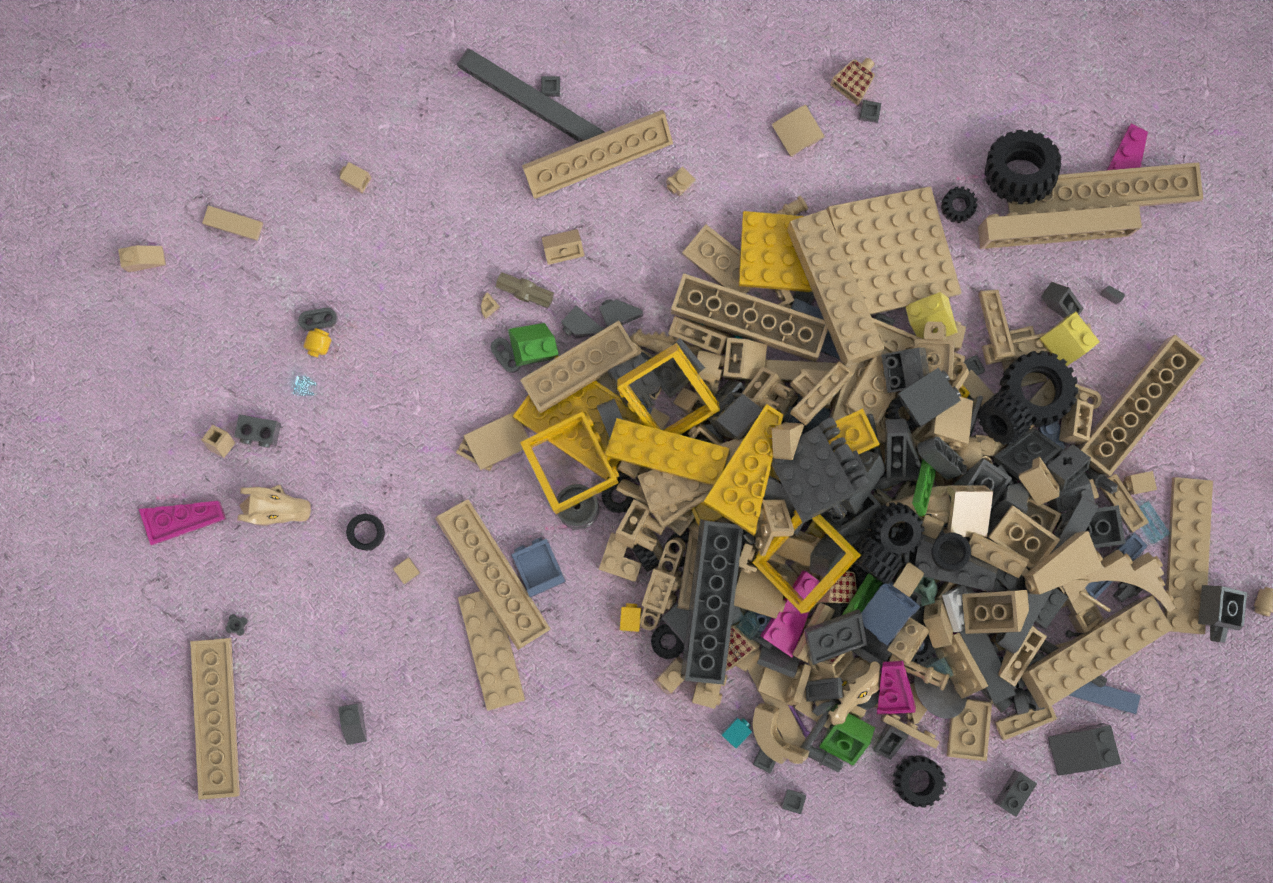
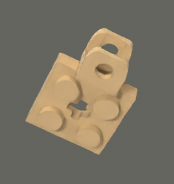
[914,322,955,380]

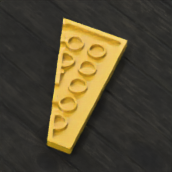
[703,404,783,536]

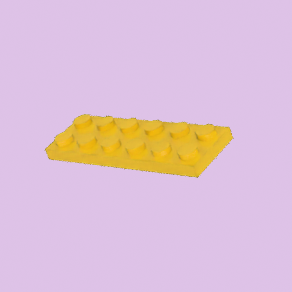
[605,418,730,486]

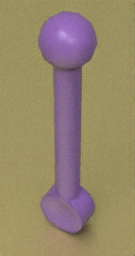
[788,705,810,738]

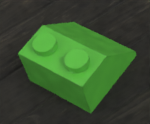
[508,323,559,366]
[819,713,875,766]

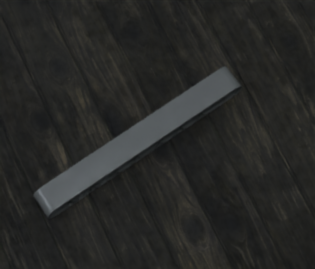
[457,49,605,142]
[995,494,1098,654]

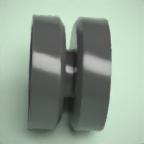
[557,484,600,530]

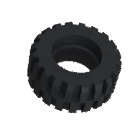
[985,130,1062,205]
[999,351,1078,427]

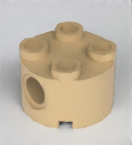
[690,350,725,394]

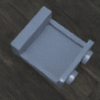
[511,537,566,597]
[862,581,920,645]

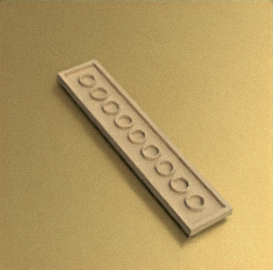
[1008,162,1203,215]

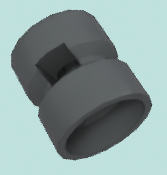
[1012,688,1045,715]

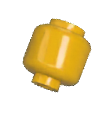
[303,328,332,358]

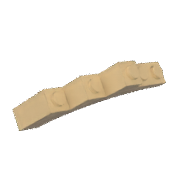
[1058,549,1176,612]

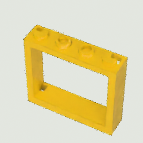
[617,343,720,435]
[520,411,619,514]
[752,510,861,614]

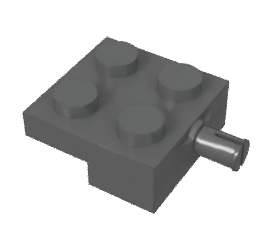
[608,354,661,408]

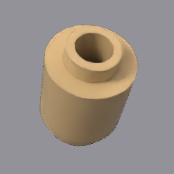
[1254,587,1273,617]

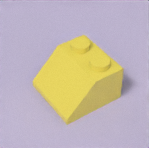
[905,292,958,339]
[1039,312,1100,366]

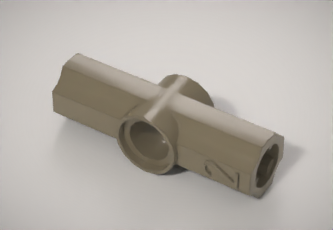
[495,272,554,308]

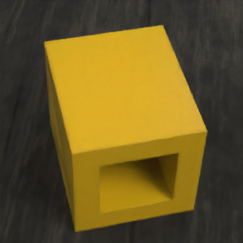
[620,603,641,632]

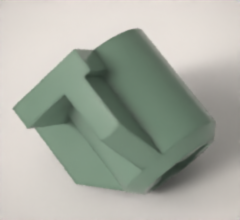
[914,576,938,606]

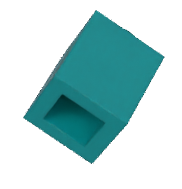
[721,717,752,749]

